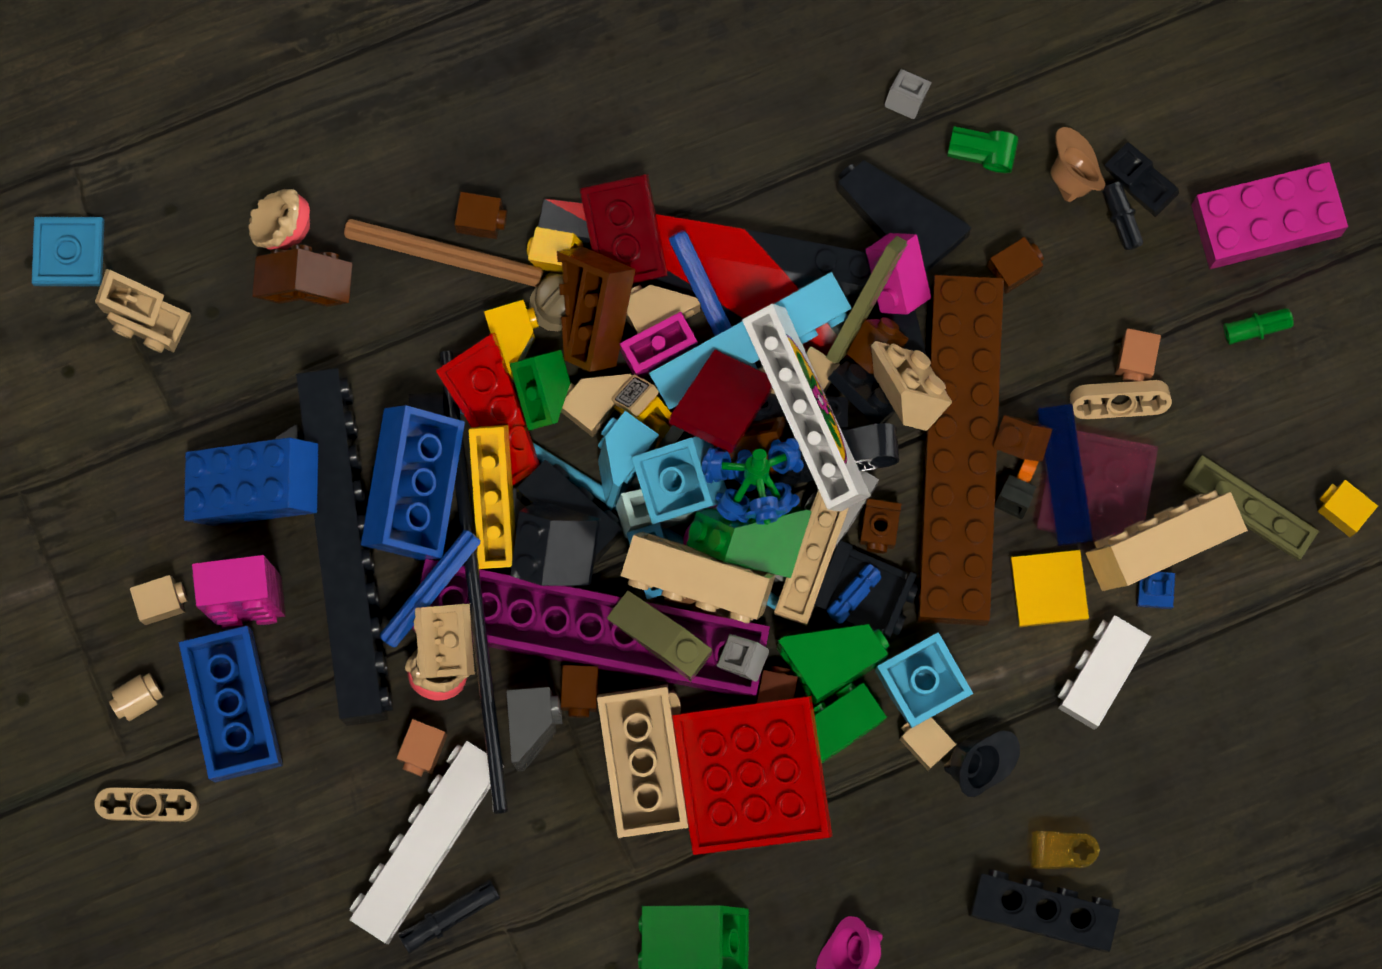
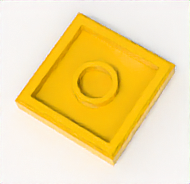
[1010,550,1089,627]

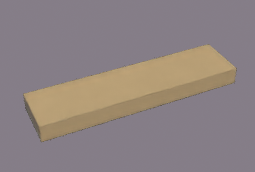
[774,490,849,626]

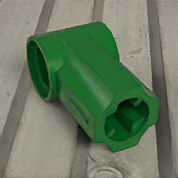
[947,126,1019,173]

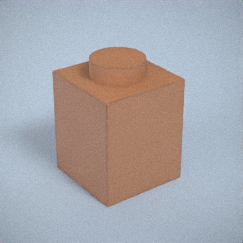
[1115,328,1161,382]
[397,719,448,777]

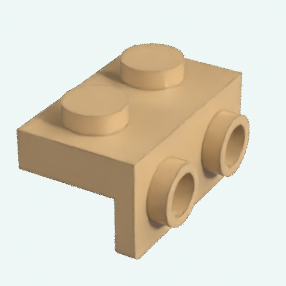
[107,301,191,353]
[414,604,475,678]

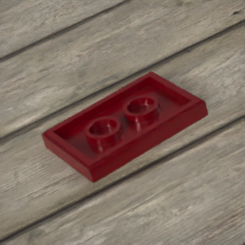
[580,174,668,283]
[669,350,773,454]

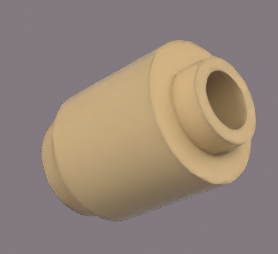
[109,673,164,722]

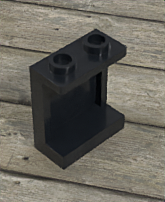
[813,540,920,641]

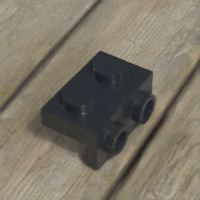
[827,358,895,424]

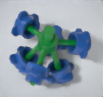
[702,438,804,525]

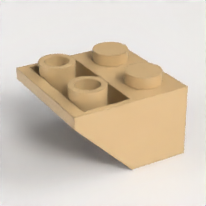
[871,341,952,431]

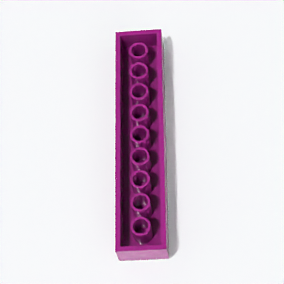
[412,559,770,700]

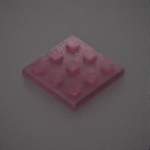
[1036,427,1158,541]

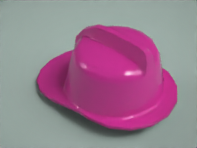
[816,916,883,969]

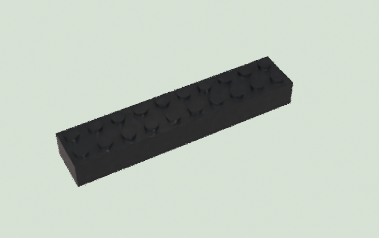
[296,368,393,726]

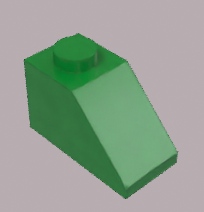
[510,350,570,431]

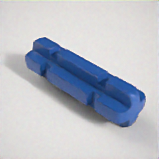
[827,564,881,624]

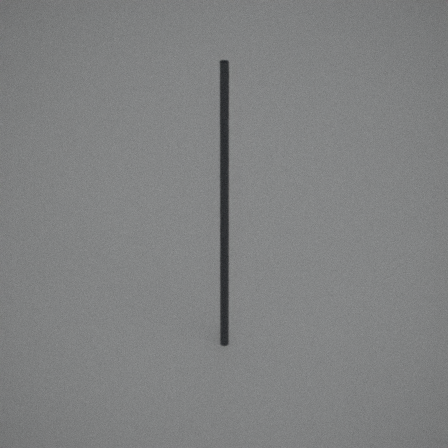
[439,351,508,814]

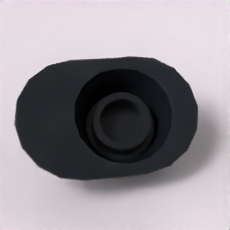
[944,730,1020,797]

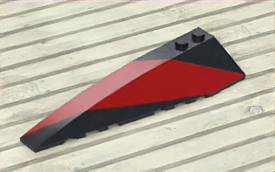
[538,199,871,361]

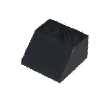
[510,500,601,586]

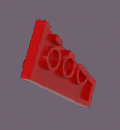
[436,333,540,486]

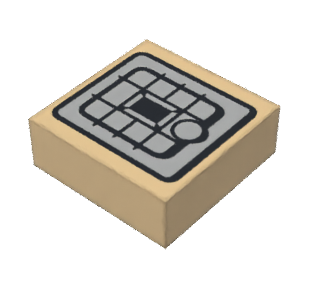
[611,374,659,417]

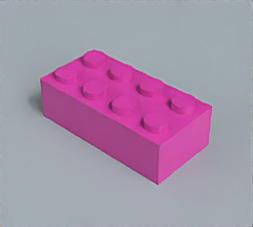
[1191,162,1348,269]
[192,555,286,629]

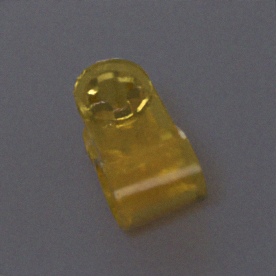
[1031,831,1100,869]

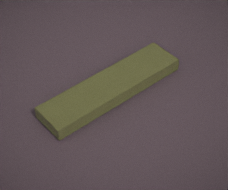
[826,236,908,364]
[1182,455,1319,561]

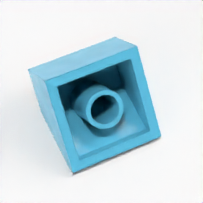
[598,411,659,510]
[632,437,727,524]
[875,632,973,728]

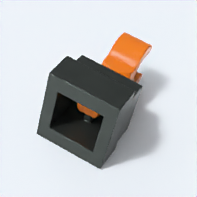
[995,459,1039,519]

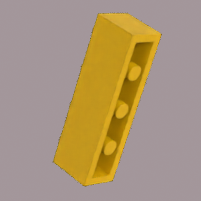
[469,425,516,569]

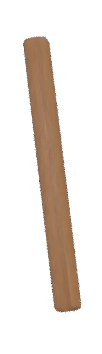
[344,219,543,287]

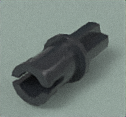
[1101,182,1143,250]

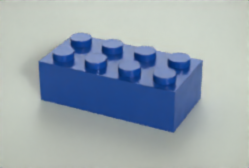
[361,405,465,560]
[184,437,318,526]
[179,626,283,783]

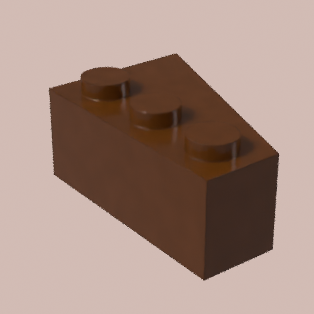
[557,247,636,372]

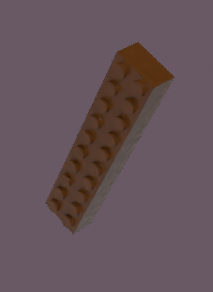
[917,275,1004,626]

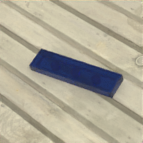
[1037,404,1093,546]

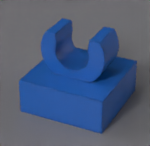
[1137,572,1175,609]

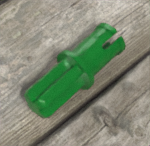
[1223,308,1294,345]

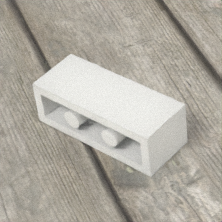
[1058,615,1151,730]

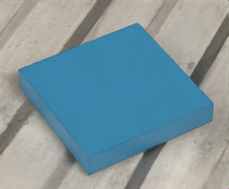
[32,217,104,286]

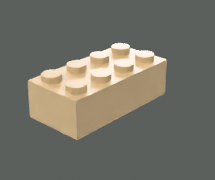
[1086,490,1248,591]
[621,531,776,623]
[597,684,688,838]

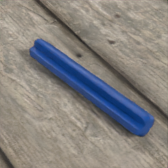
[669,231,732,336]
[380,530,481,647]

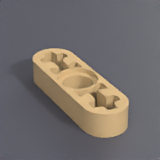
[1070,380,1172,419]
[95,788,199,822]

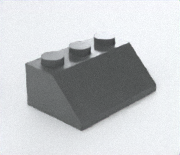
[507,687,563,771]

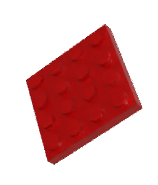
[672,696,832,855]

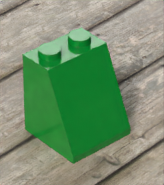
[686,496,812,578]
[777,624,889,707]
[638,905,749,969]

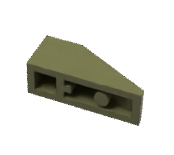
[606,590,712,682]

